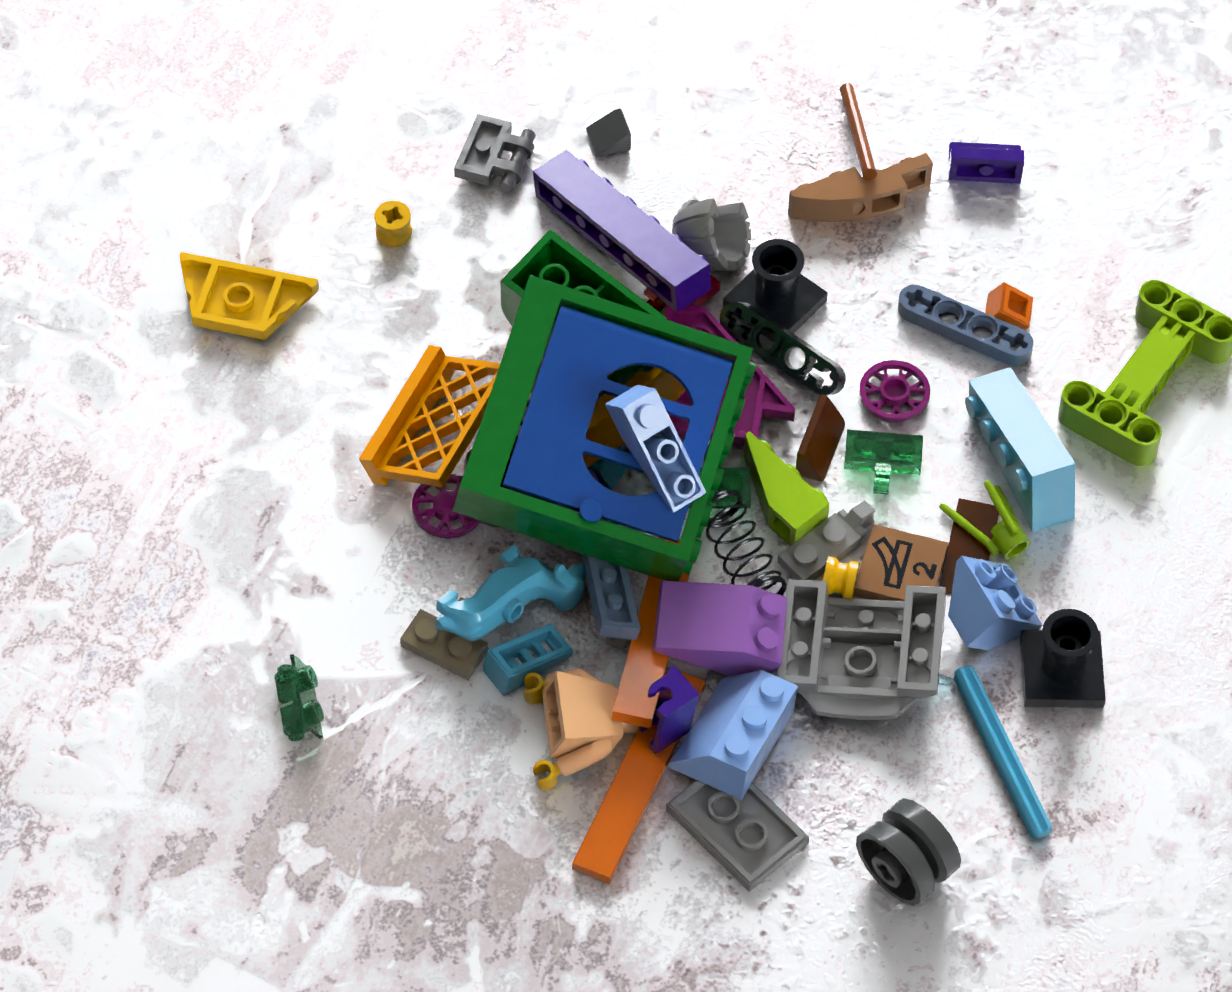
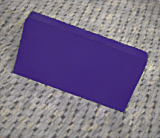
[948,142,1024,184]

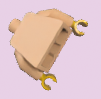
[523,668,639,791]

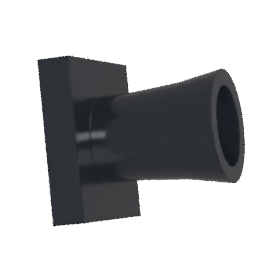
[723,239,828,343]
[1020,609,1106,708]

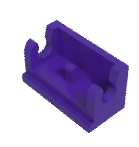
[639,665,699,755]

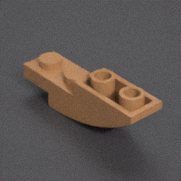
[788,153,933,222]

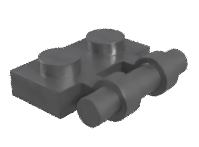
[454,114,536,193]

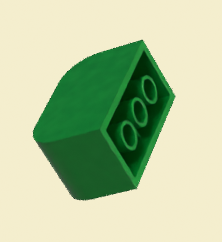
[500,230,667,396]

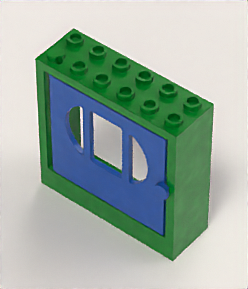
[453,275,756,581]

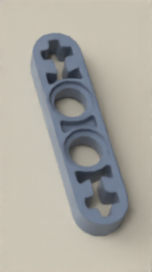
[897,285,1034,366]

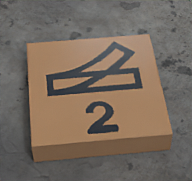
[853,524,949,601]

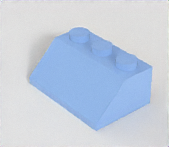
[669,670,798,800]

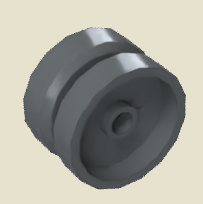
[856,798,961,906]

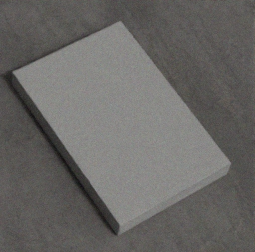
[666,780,809,892]

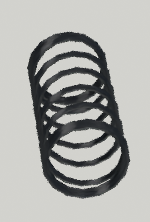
[706,489,787,596]

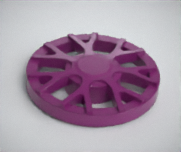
[859,360,930,423]
[412,474,479,539]

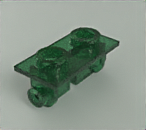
[274,654,324,741]

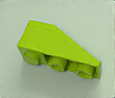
[744,431,830,546]

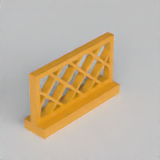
[359,345,500,487]

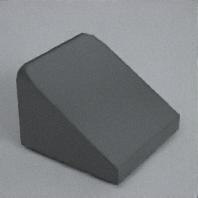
[586,108,631,158]

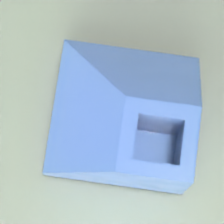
[948,556,1043,651]

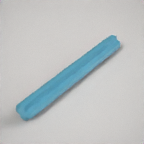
[954,665,1052,840]

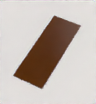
[939,498,999,594]

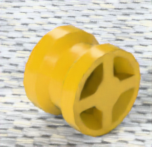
[374,200,412,247]
[823,556,860,599]

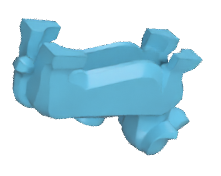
[436,544,586,641]

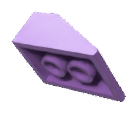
[652,581,787,676]

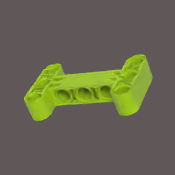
[1058,280,1232,466]

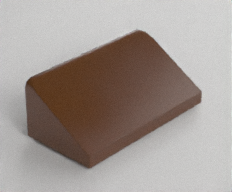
[796,394,845,482]

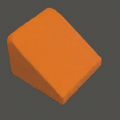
[985,282,1034,330]

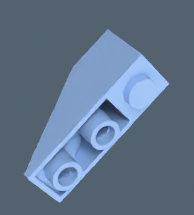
[605,385,706,513]

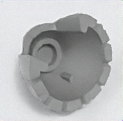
[671,198,751,271]

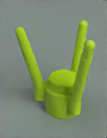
[939,480,1031,560]

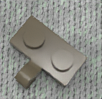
[400,597,489,681]

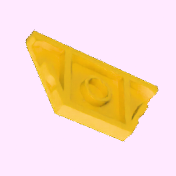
[179,252,319,340]

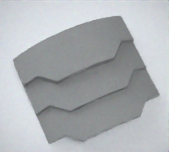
[777,579,946,720]

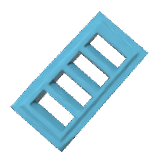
[483,624,574,695]

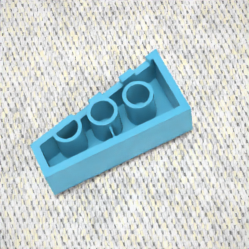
[965,367,1075,532]

